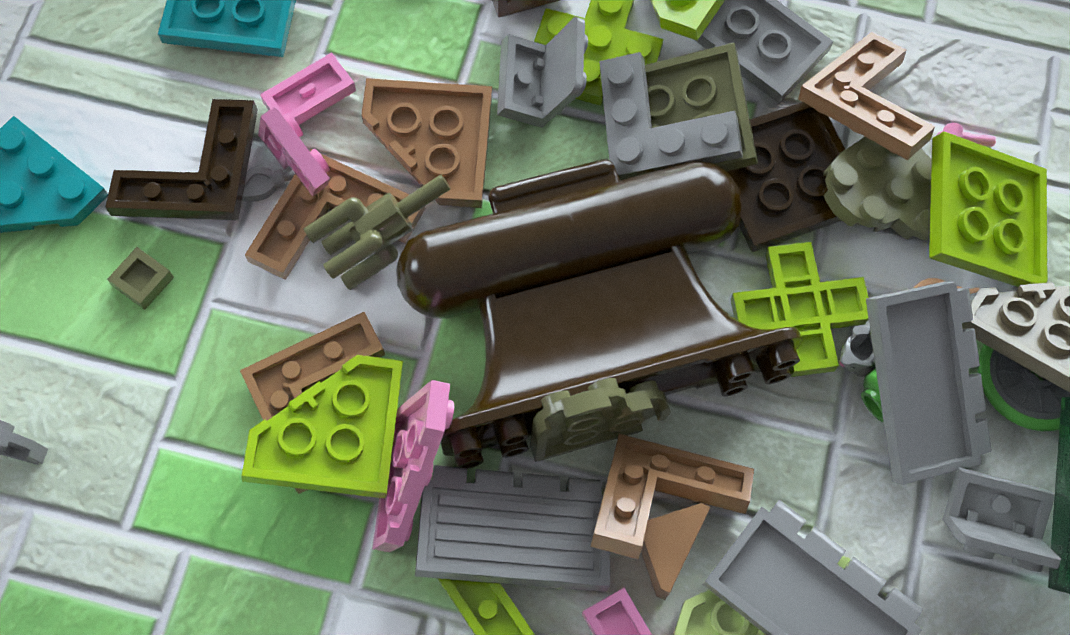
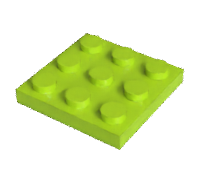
[929,131,1048,287]

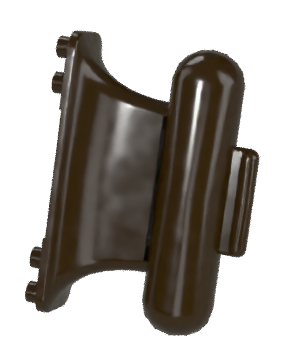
[396,159,802,469]

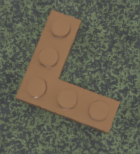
[798,32,935,160]
[245,149,426,280]
[240,312,385,494]
[590,434,754,559]

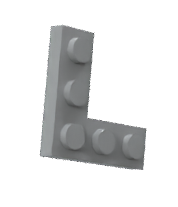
[599,52,743,180]

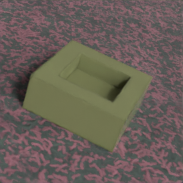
[107,247,174,310]

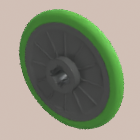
[978,344,1070,431]

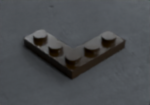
[105,99,258,220]

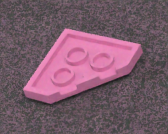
[372,380,454,552]

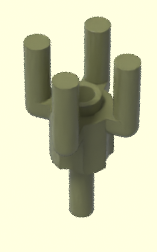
[304,174,451,290]

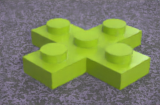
[534,0,664,106]
[730,242,869,377]

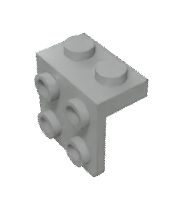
[497,17,588,128]
[942,467,1061,572]

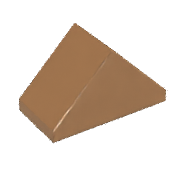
[641,503,710,600]

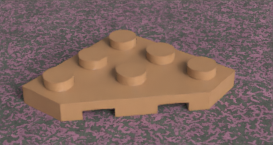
[361,78,492,208]

